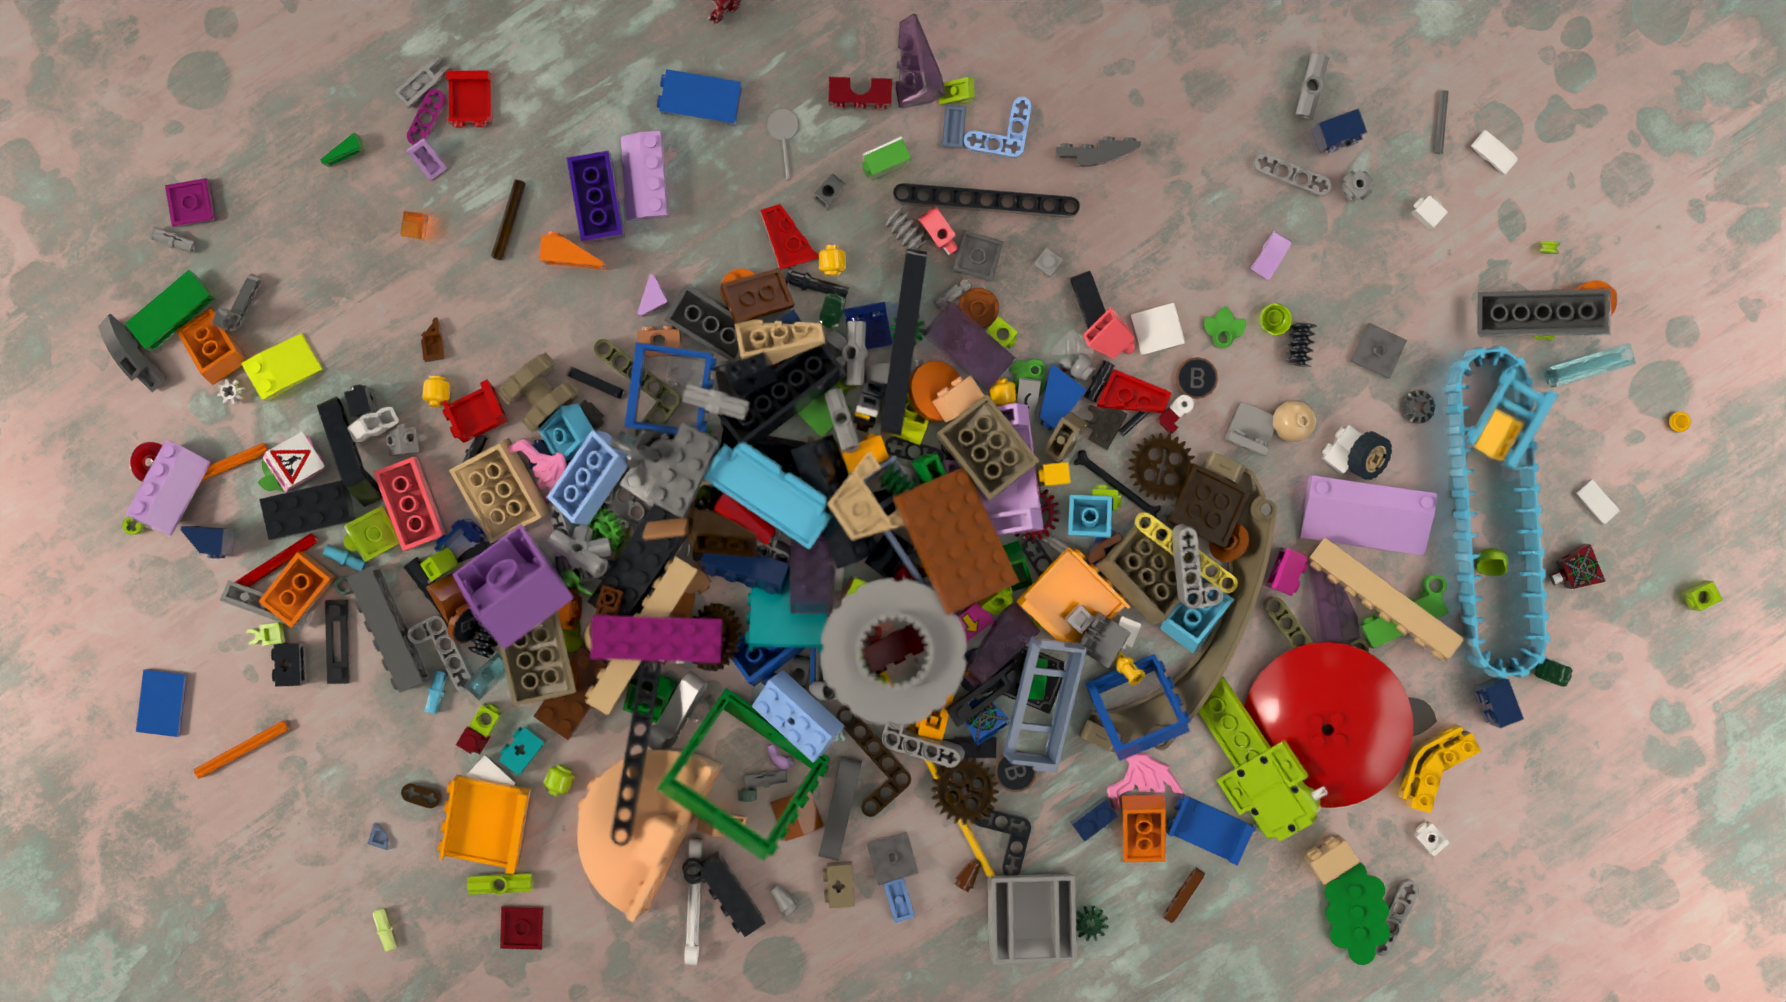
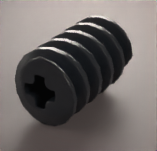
[1285,323,1317,367]
[468,623,498,658]

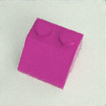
[1266,547,1308,596]

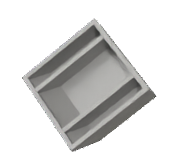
[988,874,1077,964]

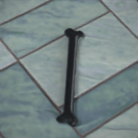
[1074,450,1161,521]

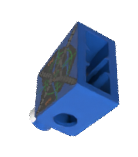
[965,696,1010,746]

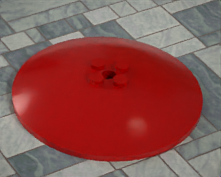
[1244,642,1413,808]

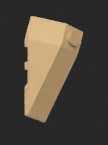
[735,320,825,364]

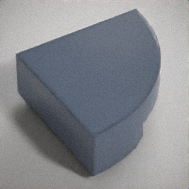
[367,823,390,850]

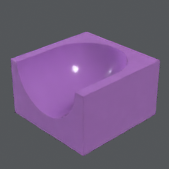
[453,524,574,649]

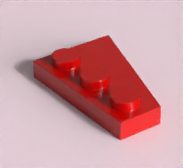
[760,204,819,270]
[1097,369,1172,413]

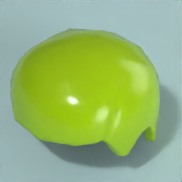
[1259,303,1292,336]
[1476,548,1508,576]

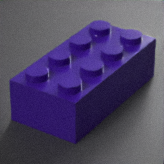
[567,151,625,244]

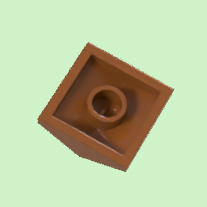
[426,569,468,623]
[770,791,824,841]

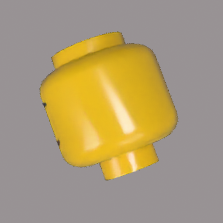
[819,245,846,276]
[422,376,451,408]
[988,377,1017,407]

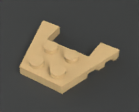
[828,452,905,540]

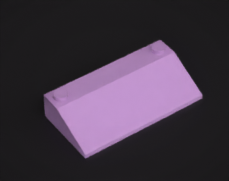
[975,403,1043,536]
[1299,476,1438,556]

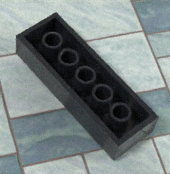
[717,343,847,448]
[791,434,879,569]
[587,503,694,617]

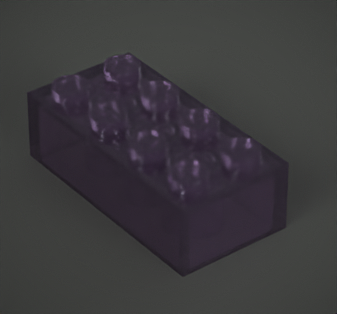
[922,302,1016,390]
[790,532,834,614]

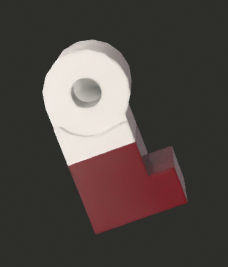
[1156,395,1194,434]

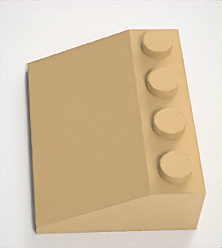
[449,438,550,543]

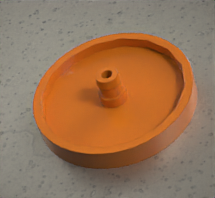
[908,361,960,422]

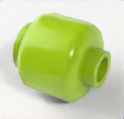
[543,764,575,797]

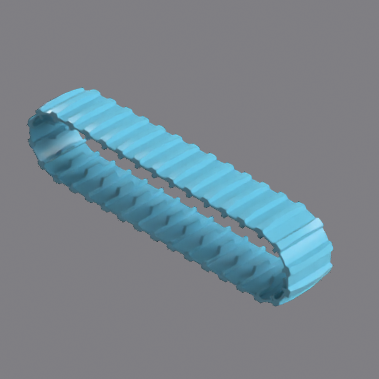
[1444,345,1550,679]

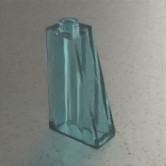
[1544,343,1636,388]

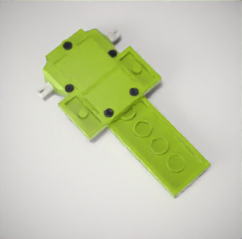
[1198,676,1328,842]

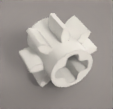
[217,379,245,405]

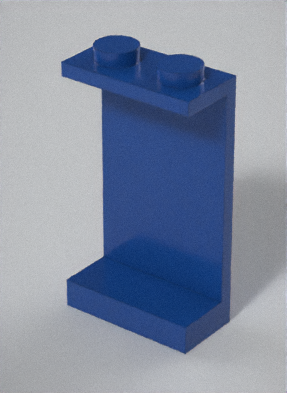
[657,69,742,126]
[1165,794,1255,866]

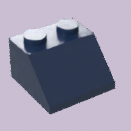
[181,526,235,559]

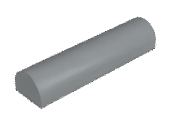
[220,580,309,630]

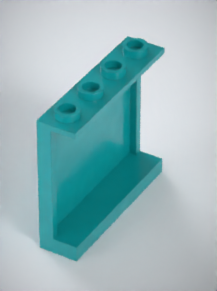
[745,567,829,653]

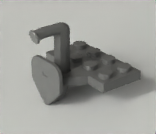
[611,422,721,518]

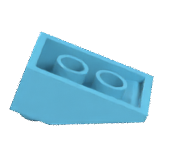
[1160,576,1234,654]

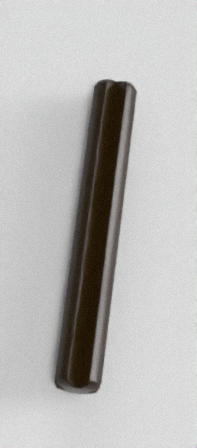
[491,179,526,260]

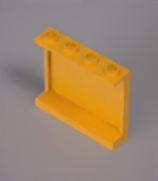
[1016,547,1130,653]
[437,774,531,874]

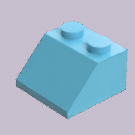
[538,403,593,461]
[1068,495,1112,538]

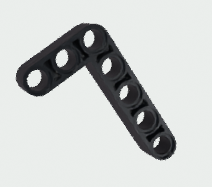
[317,396,383,507]

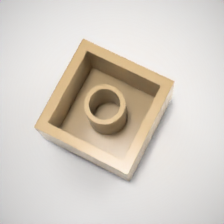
[1303,835,1360,885]

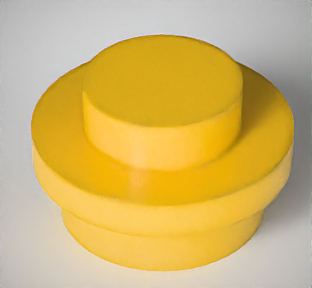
[1669,411,1691,432]

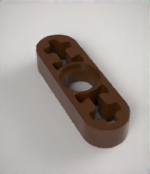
[1162,867,1205,923]

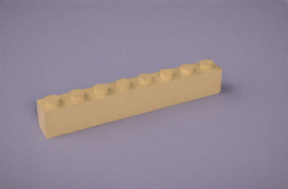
[1308,538,1464,661]
[585,557,698,715]

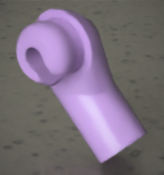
[766,744,793,770]

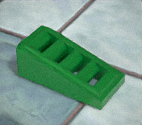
[320,133,365,167]

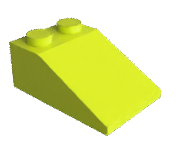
[241,333,323,401]

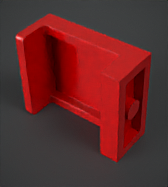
[446,70,492,128]
[442,379,508,443]

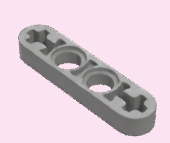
[1253,153,1332,197]
[1375,879,1419,956]

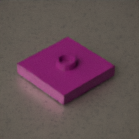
[165,178,215,227]

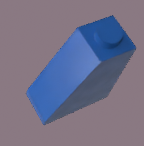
[1039,364,1087,431]

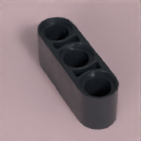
[1070,270,1106,329]

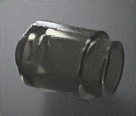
[579,399,605,431]

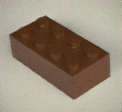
[533,645,610,740]

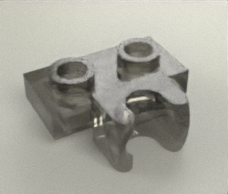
[1083,405,1128,450]

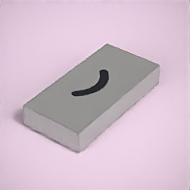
[1016,378,1041,422]

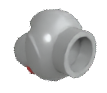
[1060,354,1096,382]

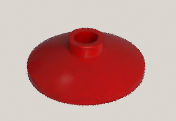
[129,442,163,482]

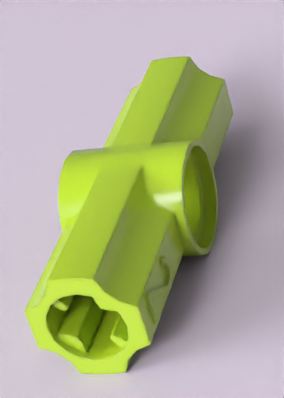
[467,873,533,895]

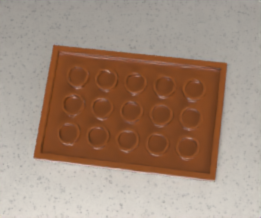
[893,467,1019,615]

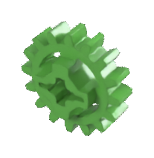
[588,507,625,551]

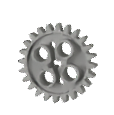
[605,467,651,531]

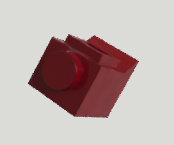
[456,726,490,754]

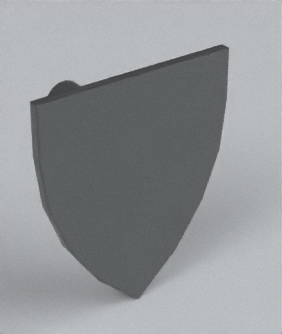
[1409,697,1437,736]

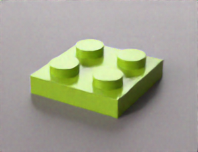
[344,506,400,562]

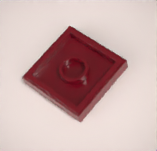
[500,906,544,950]

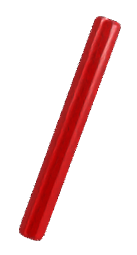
[235,533,318,587]

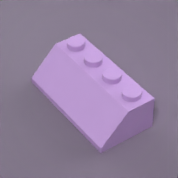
[621,131,669,221]
[125,440,211,537]

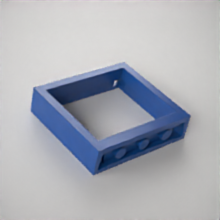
[624,342,717,435]
[1085,654,1191,761]

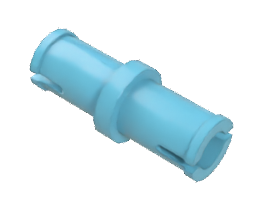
[322,544,367,571]
[424,670,448,714]

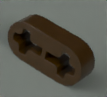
[401,782,442,808]

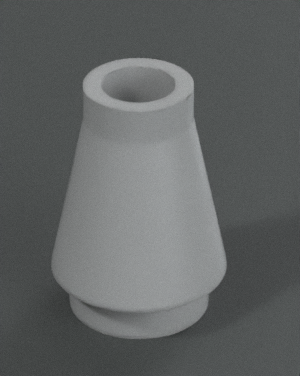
[770,884,800,916]

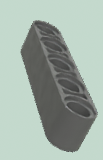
[818,757,862,861]

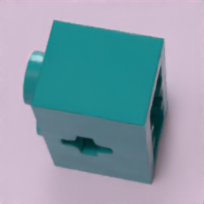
[499,725,547,776]

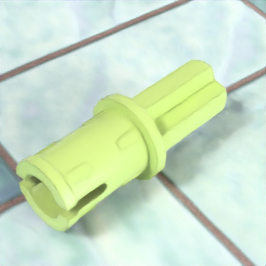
[373,909,397,952]

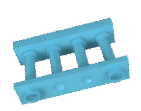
[1465,368,1559,469]

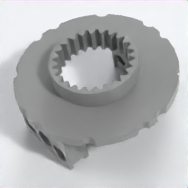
[820,579,967,725]

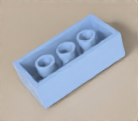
[547,430,629,525]
[752,670,845,763]

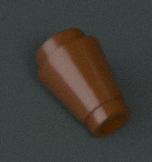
[954,860,981,892]

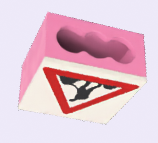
[263,432,325,493]

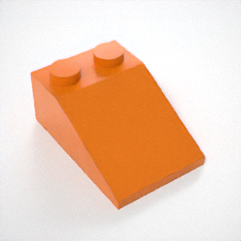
[539,232,608,270]
[176,307,246,385]
[258,551,336,628]
[1122,795,1166,862]

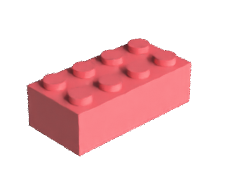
[373,457,447,551]

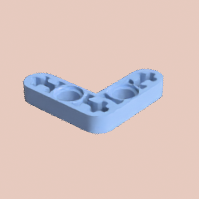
[964,97,1031,158]

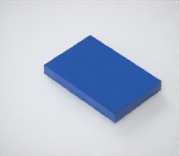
[136,669,187,737]

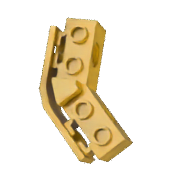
[1397,724,1482,814]

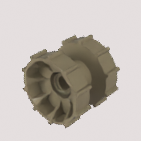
[498,352,580,433]

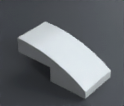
[1471,130,1518,175]

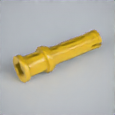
[1114,651,1145,686]

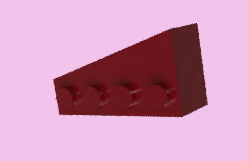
[861,622,928,675]

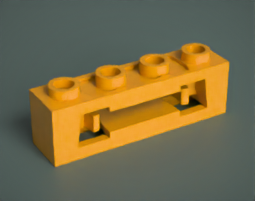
[915,694,954,741]

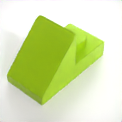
[937,77,975,105]

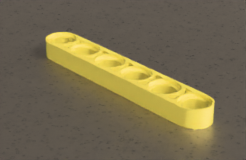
[1135,512,1238,593]

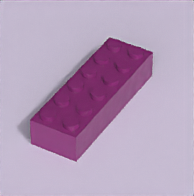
[590,616,722,663]

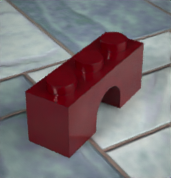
[828,77,892,110]

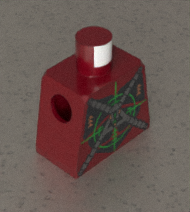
[1549,544,1605,589]

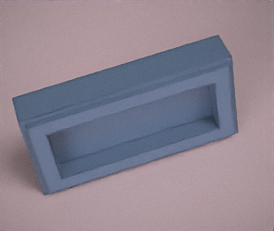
[942,105,966,149]

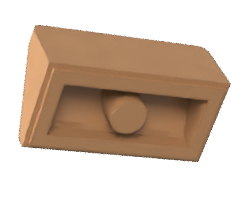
[643,518,690,540]

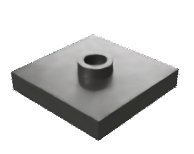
[952,230,1004,282]
[1351,323,1407,379]
[867,832,919,885]

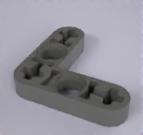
[212,273,262,332]

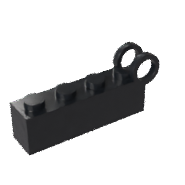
[682,851,766,937]

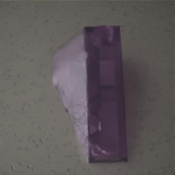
[896,13,945,108]
[1308,561,1360,642]

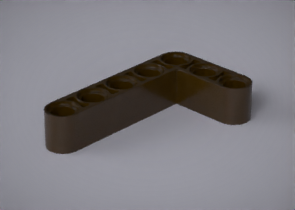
[836,706,911,817]

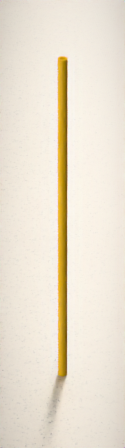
[878,671,996,878]

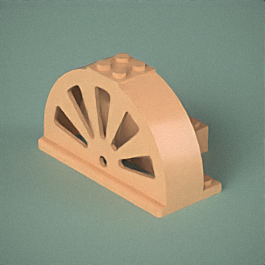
[577,748,722,922]

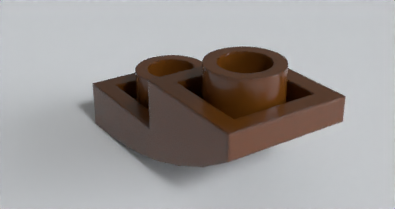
[591,585,623,626]

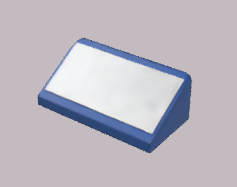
[810,648,823,685]

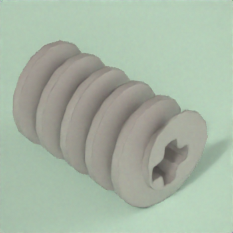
[885,206,930,250]

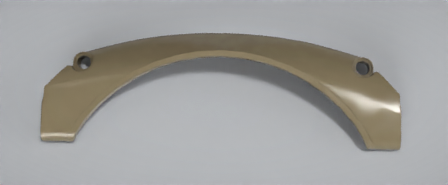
[1079,451,1277,753]

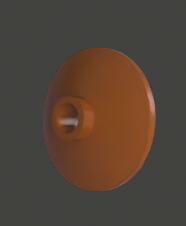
[1209,523,1249,562]

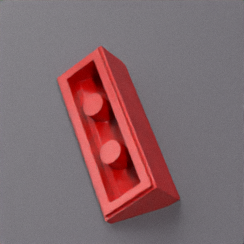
[714,493,776,545]

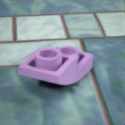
[1251,231,1292,280]

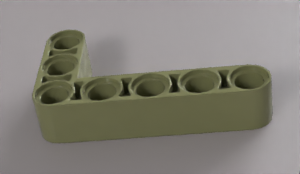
[594,339,681,439]
[1263,596,1369,652]

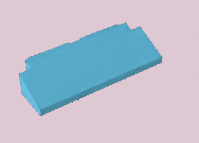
[704,443,831,549]

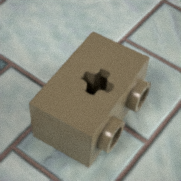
[1043,412,1088,463]
[823,862,855,908]

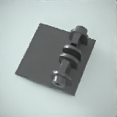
[1079,612,1131,669]

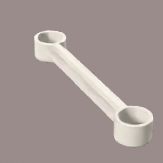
[685,839,703,965]

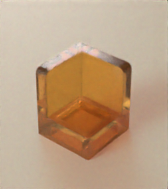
[400,211,429,241]
[671,592,696,619]

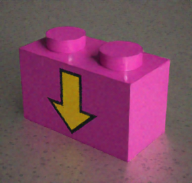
[953,601,995,643]

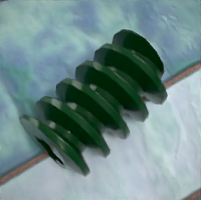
[878,463,921,498]

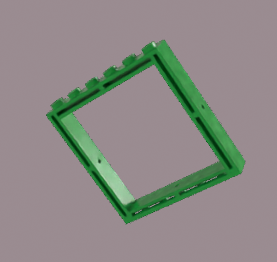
[657,688,830,861]

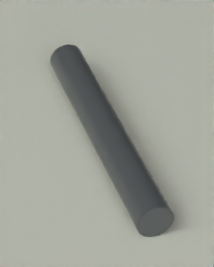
[1434,90,1448,154]

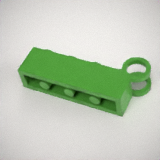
[1359,574,1449,649]

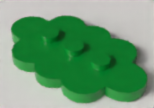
[1325,862,1390,965]

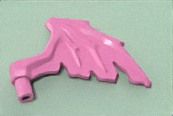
[508,439,567,504]
[1107,753,1184,809]

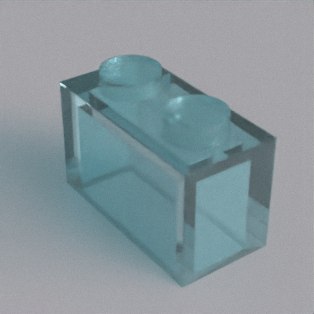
[464,652,506,700]

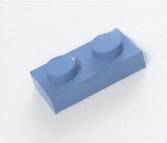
[883,878,915,923]

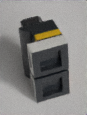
[853,380,886,433]

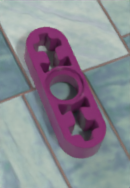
[407,89,446,145]

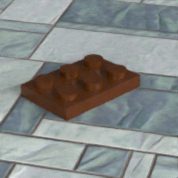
[720,268,795,324]

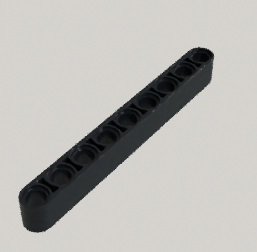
[893,183,1080,218]
[880,249,927,436]
[611,660,662,846]

